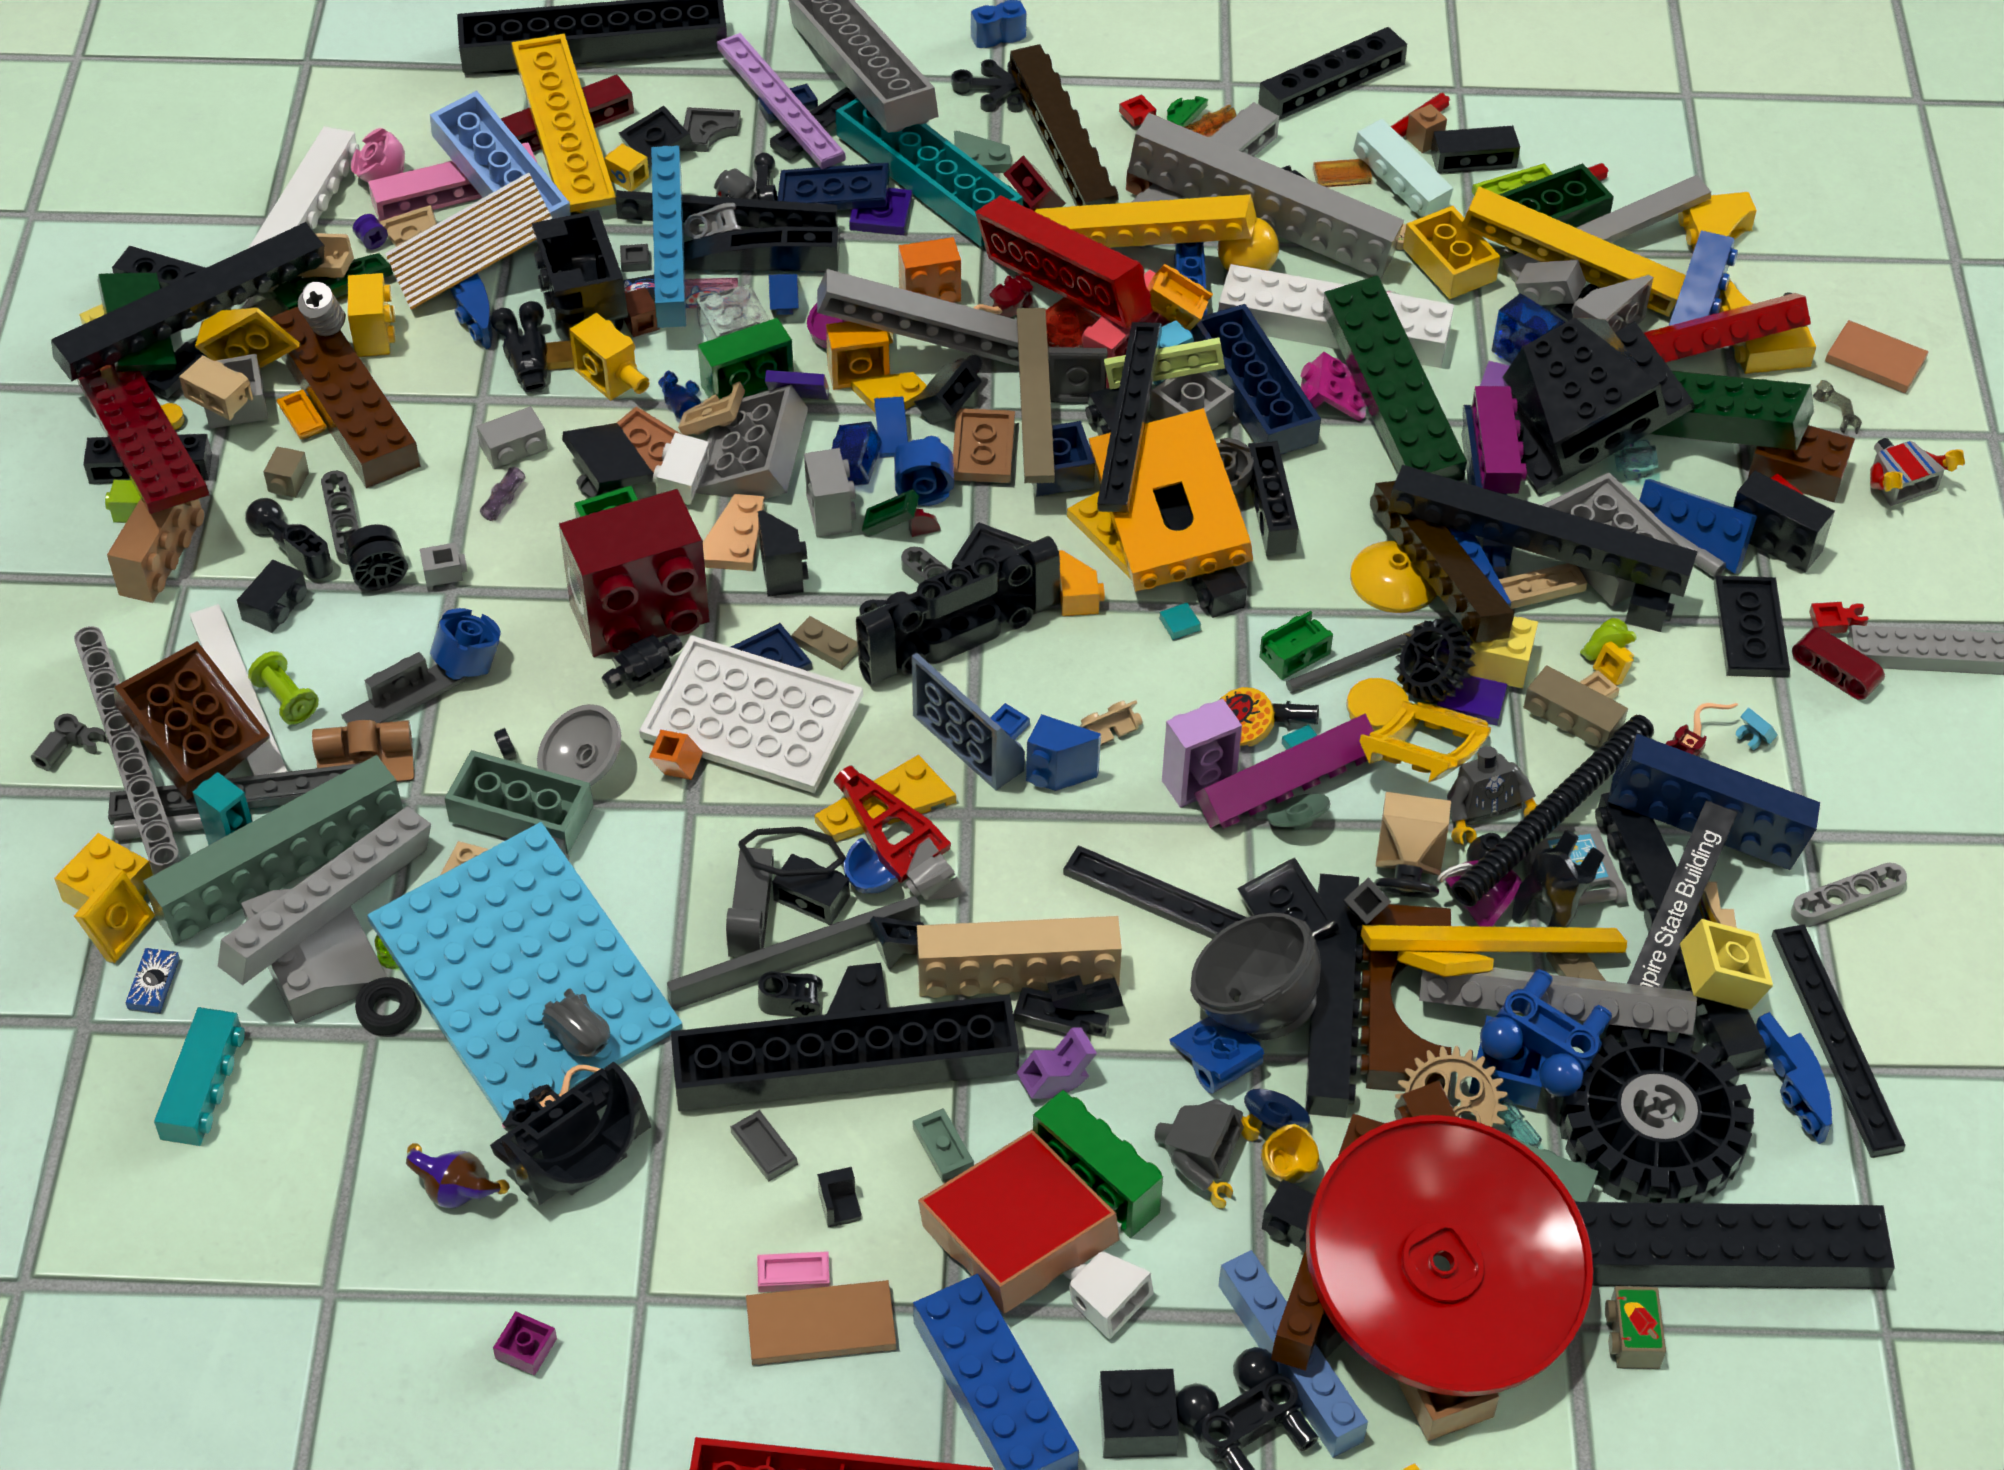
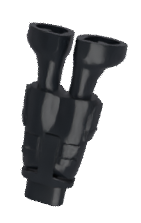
[491,301,547,392]

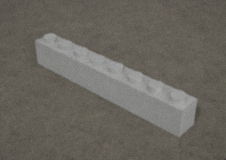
[1132,102,1279,249]
[817,269,1019,366]
[218,806,431,985]
[1419,968,1697,1035]

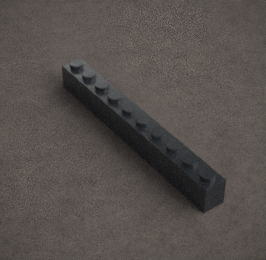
[51,222,324,382]
[1085,388,1247,618]
[1388,465,1698,597]
[1595,792,1767,1071]

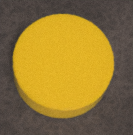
[161,403,185,430]

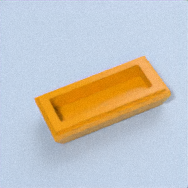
[276,389,327,440]

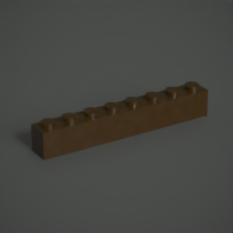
[1009,44,1119,206]
[1370,481,1515,643]

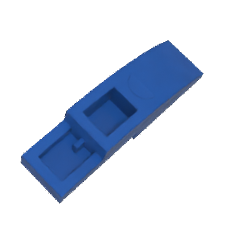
[450,273,493,349]
[1756,1012,1832,1144]

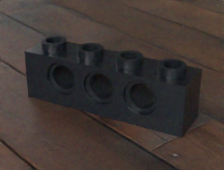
[112,246,206,289]
[1248,441,1299,556]

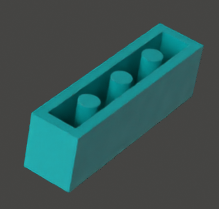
[154,1007,245,1146]

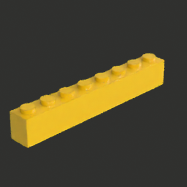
[1461,186,1686,317]
[1035,194,1257,248]

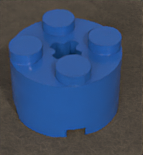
[894,436,954,506]
[430,608,501,680]

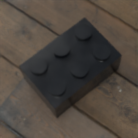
[1733,470,1835,573]

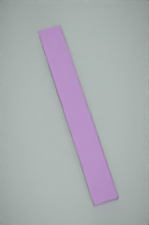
[717,33,846,169]

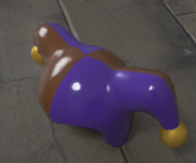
[406,1143,510,1209]

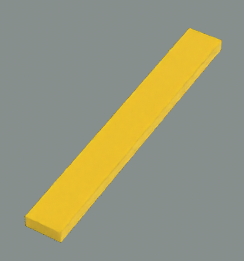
[1361,925,1627,953]

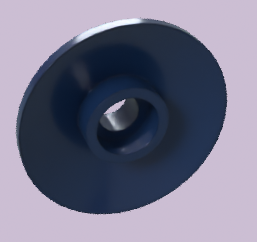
[1244,1089,1310,1131]

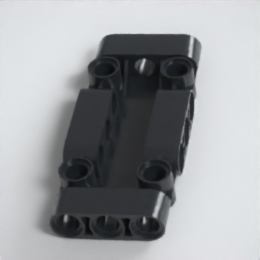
[856,536,1060,685]

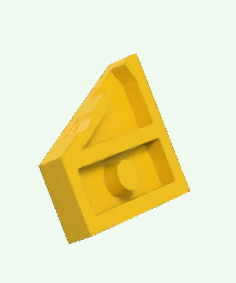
[851,372,927,412]

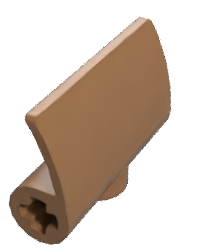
[312,720,414,782]

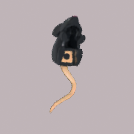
[502,1065,605,1132]

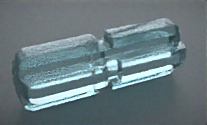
[1498,1098,1542,1148]

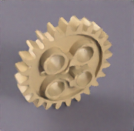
[1395,1046,1508,1127]

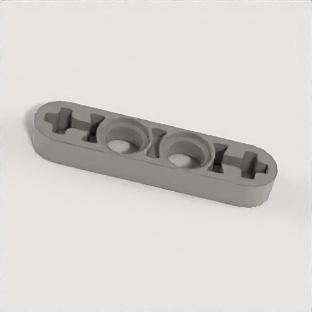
[1791,862,1907,927]

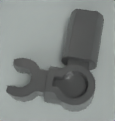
[31,714,106,771]

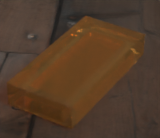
[1313,159,1372,187]

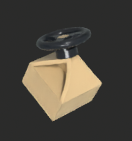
[1374,792,1451,898]

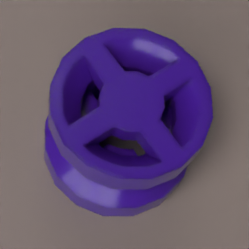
[352,214,388,249]

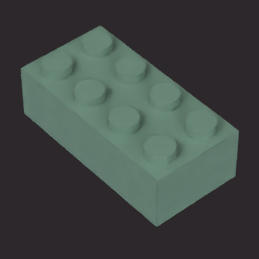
[444,750,593,854]

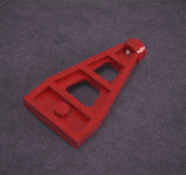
[834,765,951,884]

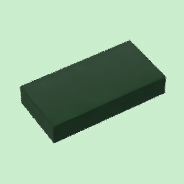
[862,489,919,537]

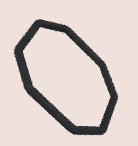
[738,827,846,877]

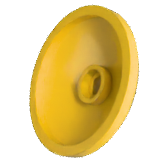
[1350,541,1437,613]

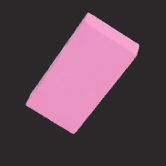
[757,1252,830,1292]

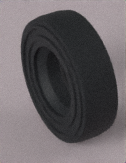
[355,977,417,1035]

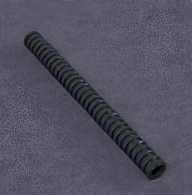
[1452,715,1654,907]

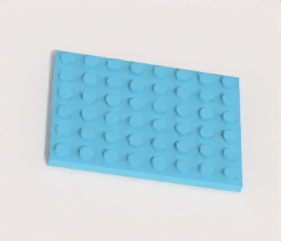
[367,822,682,1122]

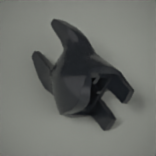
[1512,830,1605,928]

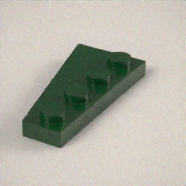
[268,253,393,311]

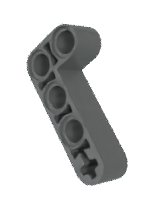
[726,848,774,957]

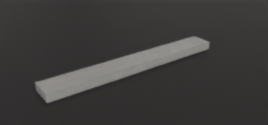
[1503,175,1711,283]

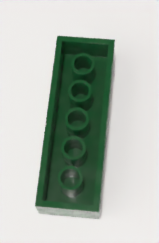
[1650,371,1814,450]

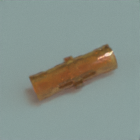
[1184,105,1237,136]

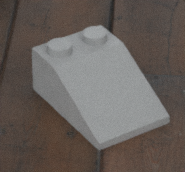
[1572,275,1654,332]

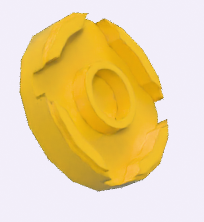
[1346,678,1409,731]

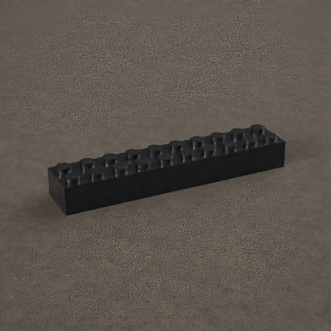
[457,0,727,73]
[670,994,1019,1111]
[1575,1202,1895,1289]

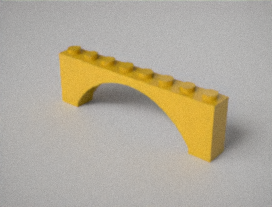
[1678,192,1816,374]

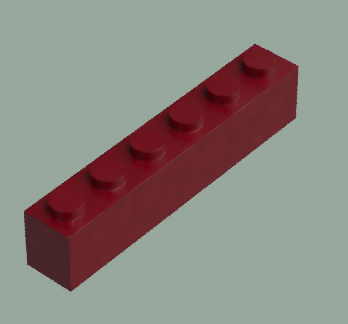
[501,74,634,152]

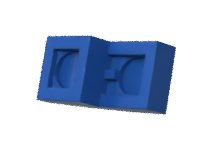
[874,396,908,458]

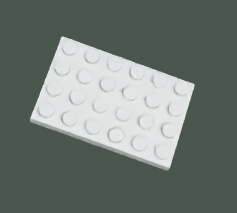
[639,635,863,793]

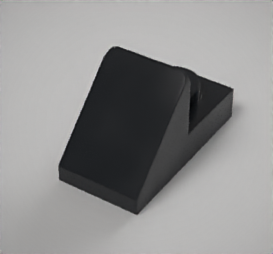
[870,916,924,969]

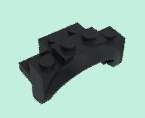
[490,1062,651,1205]

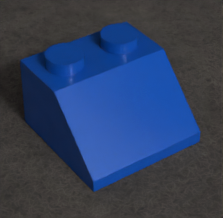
[1026,714,1101,791]

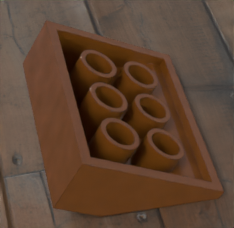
[114,641,270,800]

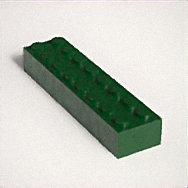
[1323,275,1467,481]

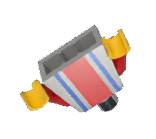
[1870,438,1965,506]

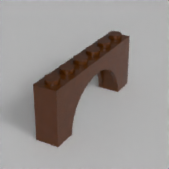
[1360,904,1452,1091]

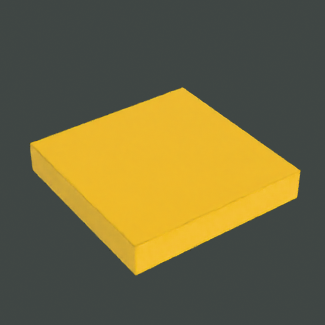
[74,868,155,963]
[1397,951,1494,977]

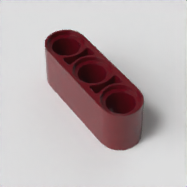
[1792,627,1885,700]

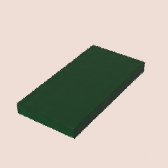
[97,273,177,372]

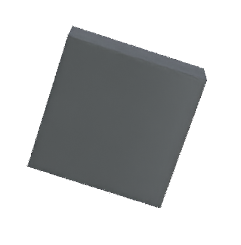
[620,244,650,272]

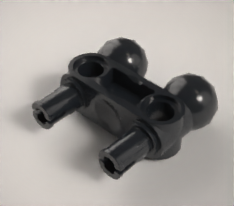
[1176,1347,1319,1470]

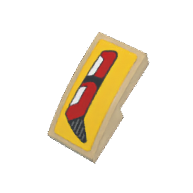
[1699,882,1737,928]

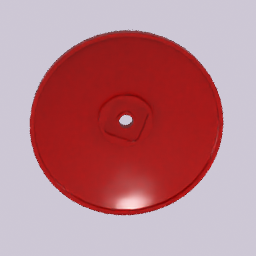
[1306,1115,1593,1397]

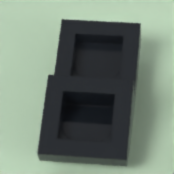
[1047,975,1123,1011]

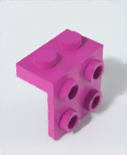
[1300,352,1367,421]

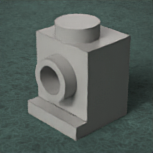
[420,542,468,591]

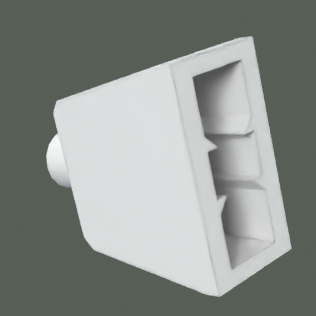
[1063,1252,1154,1339]

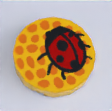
[1220,687,1275,748]

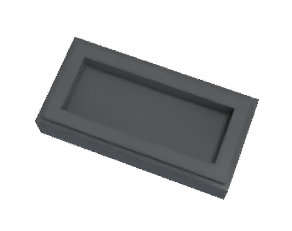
[730,1110,798,1182]

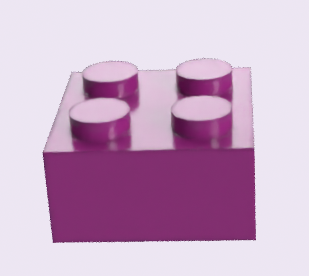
[493,1311,557,1376]

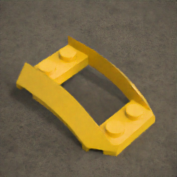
[1359,701,1491,783]

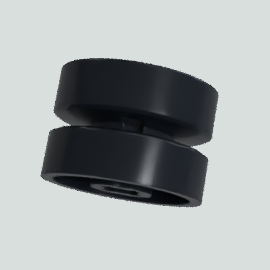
[344,524,408,591]

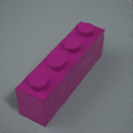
[1471,386,1527,494]

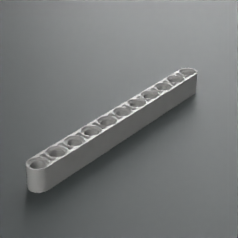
[74,626,181,875]

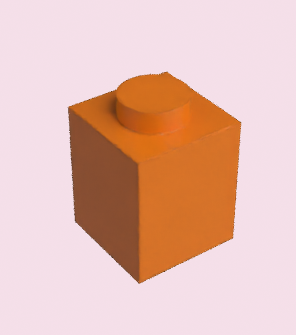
[649,730,703,780]

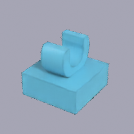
[1735,707,1778,750]

